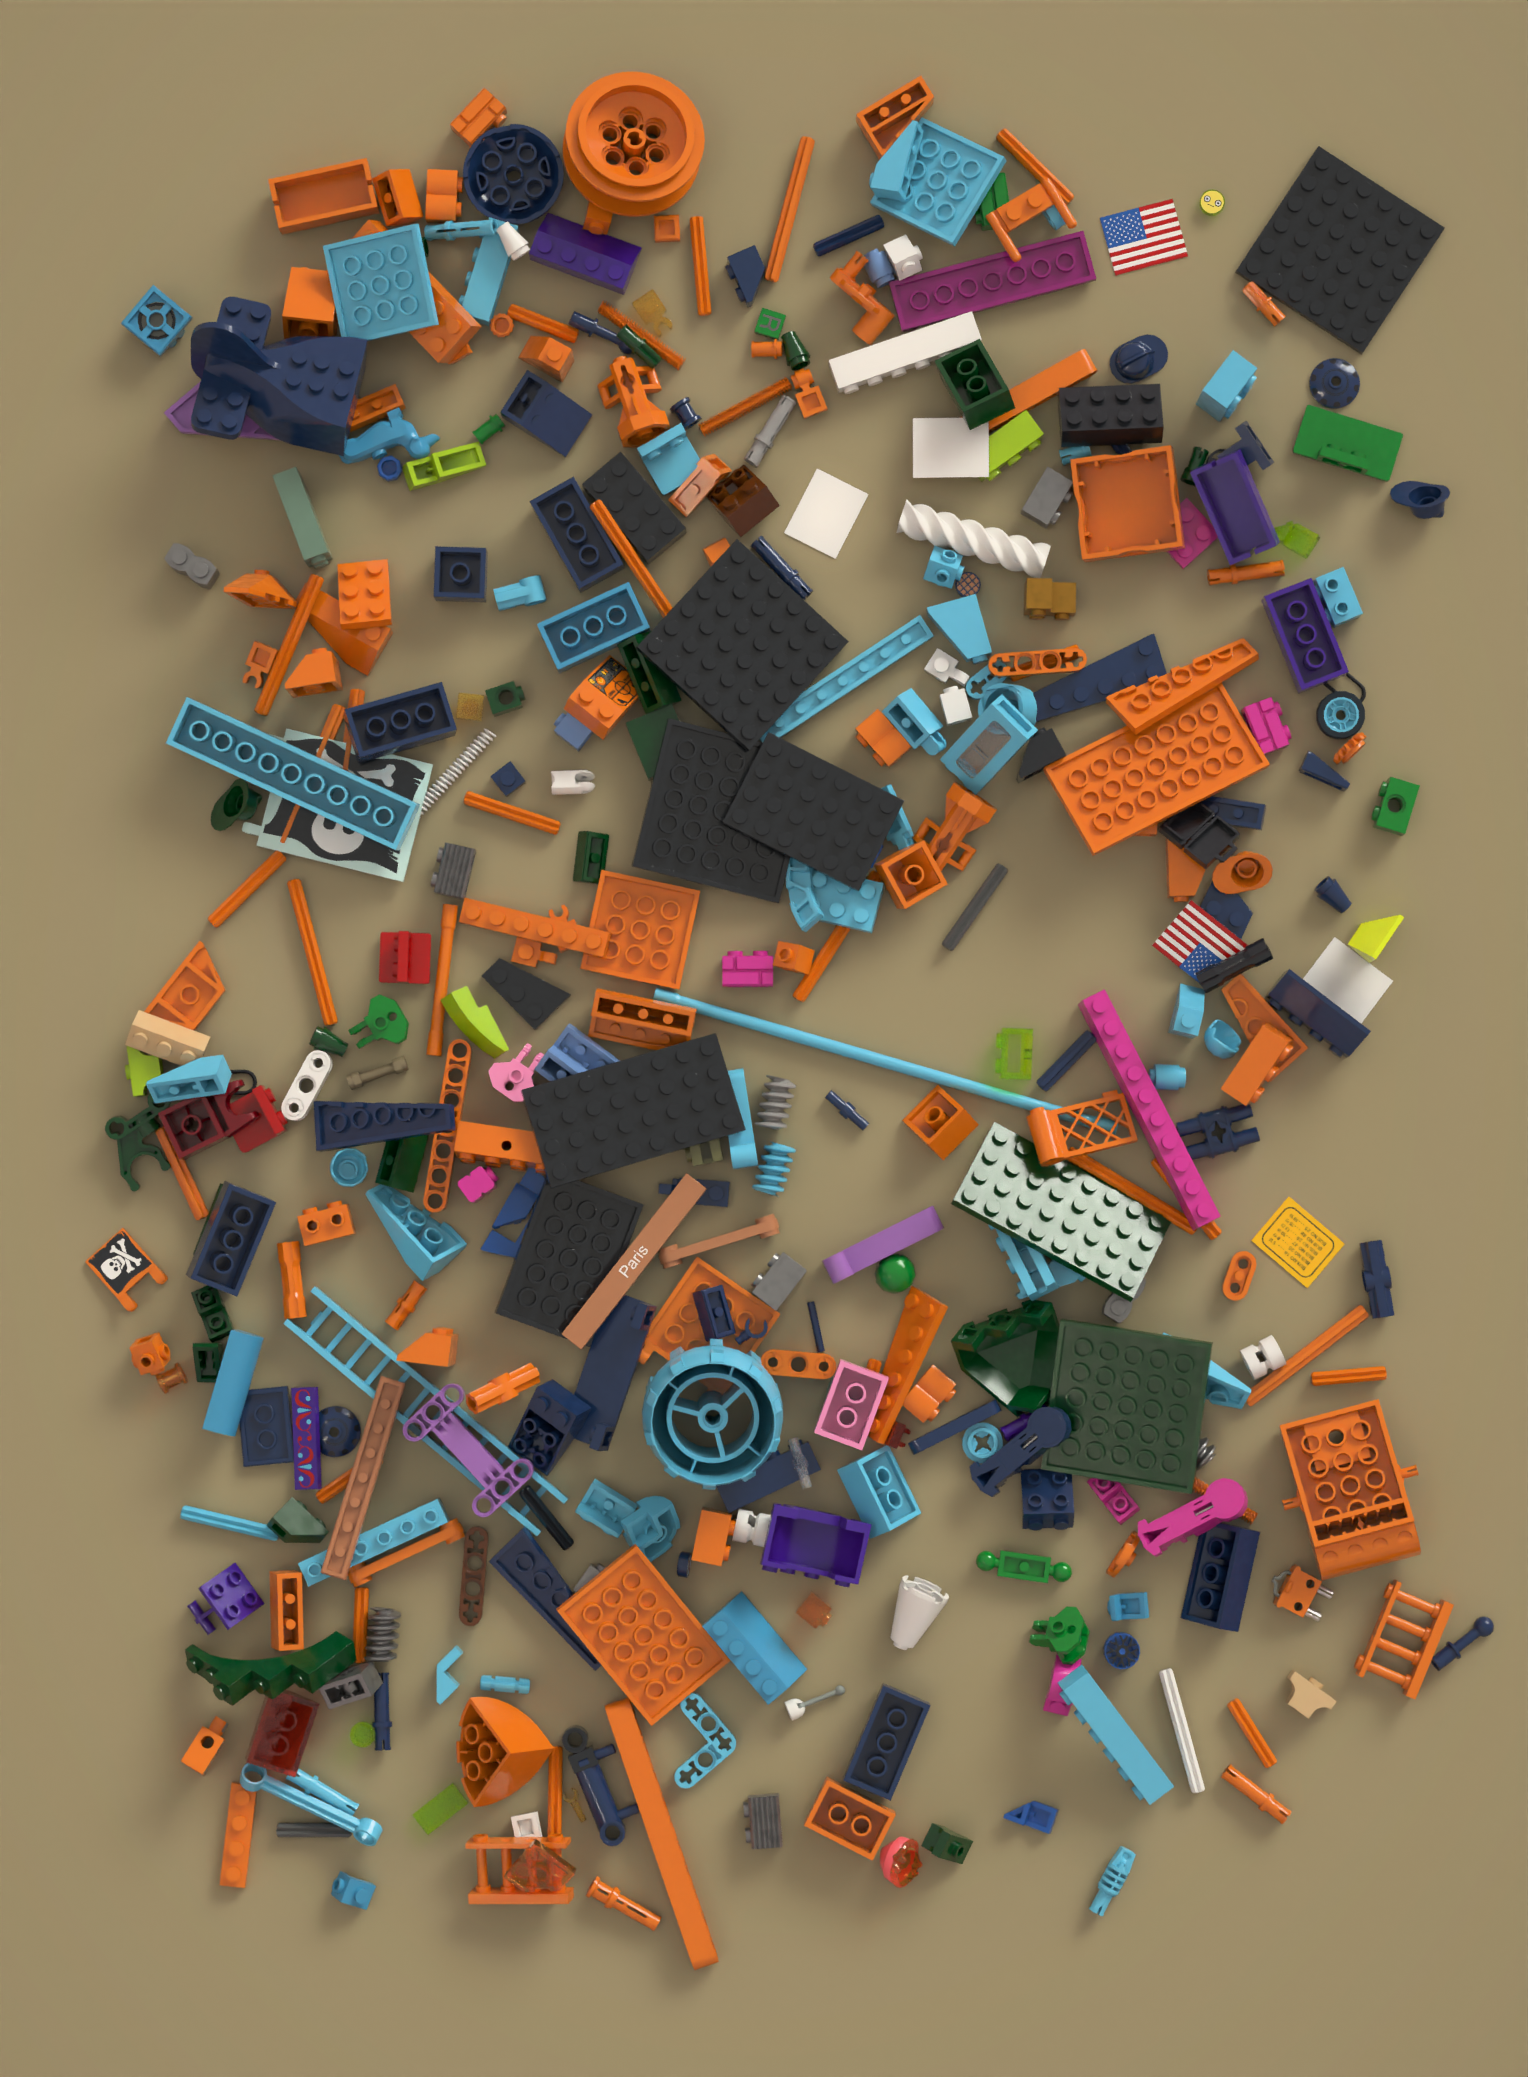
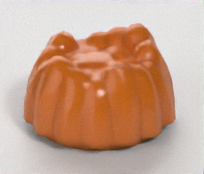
[490,313,514,337]

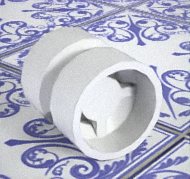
[1240,1335,1286,1380]
[732,1508,771,1547]

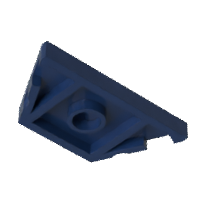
[1200,881,1253,939]

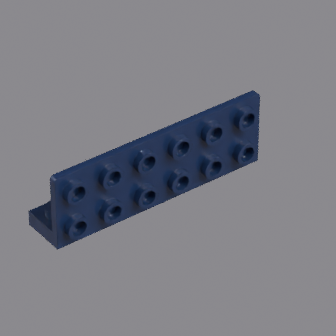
[574,1295,657,1451]

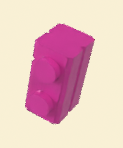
[1241,697,1292,755]
[722,951,773,987]
[458,1166,499,1203]

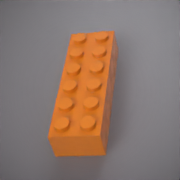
[352,220,482,363]

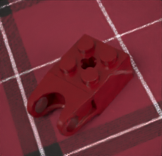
[158,1080,260,1160]

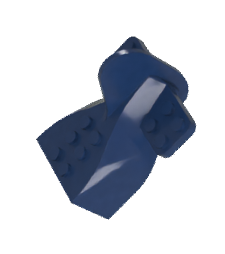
[191,297,368,456]

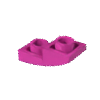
[1087,1478,1140,1525]

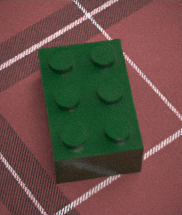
[935,339,1015,430]

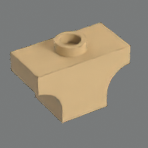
[1285,1669,1337,1719]

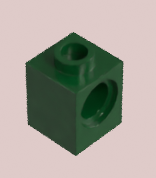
[485,681,526,717]

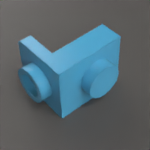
[1107,1592,1149,1621]
[331,1871,376,1910]

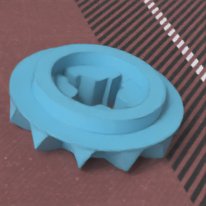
[962,1422,1003,1463]

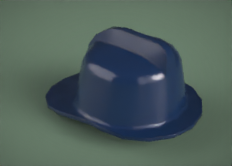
[1110,334,1168,384]
[1390,481,1450,519]

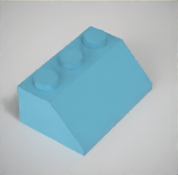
[837,1444,921,1539]

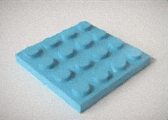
[870,117,1007,246]
[323,224,439,341]

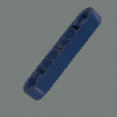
[908,1399,1002,1455]

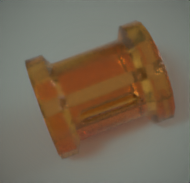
[155,1362,188,1394]

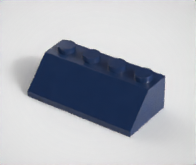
[1266,969,1371,1058]
[1181,1523,1260,1632]

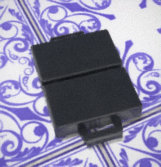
[1159,802,1240,869]

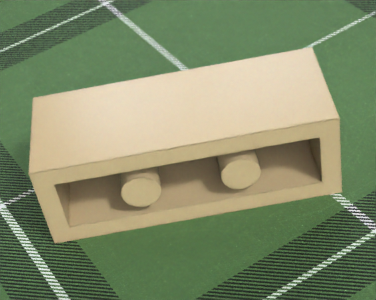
[125,1010,210,1066]

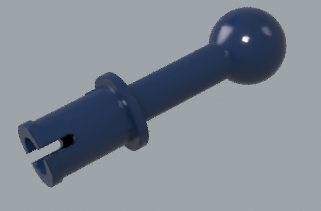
[568,311,632,355]
[1431,1616,1494,1671]

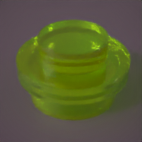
[350,1721,375,1747]

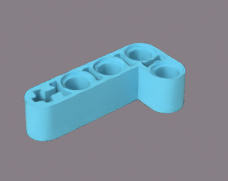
[727,1068,758,1170]

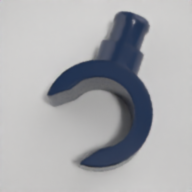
[735,1318,768,1345]

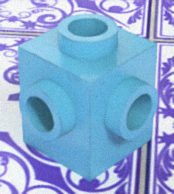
[923,546,964,589]

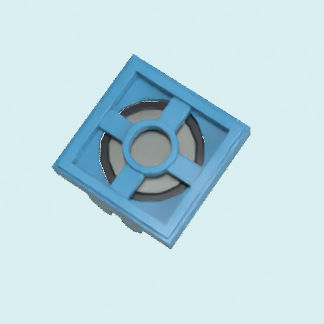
[121,285,193,357]

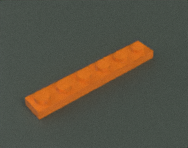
[459,898,611,958]

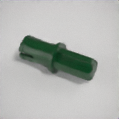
[616,324,661,368]

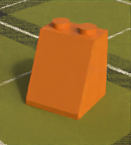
[282,267,338,339]

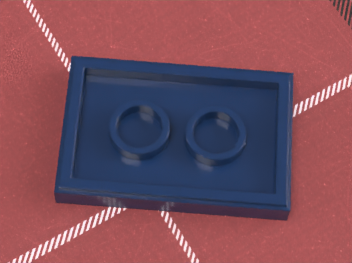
[239,1386,294,1467]

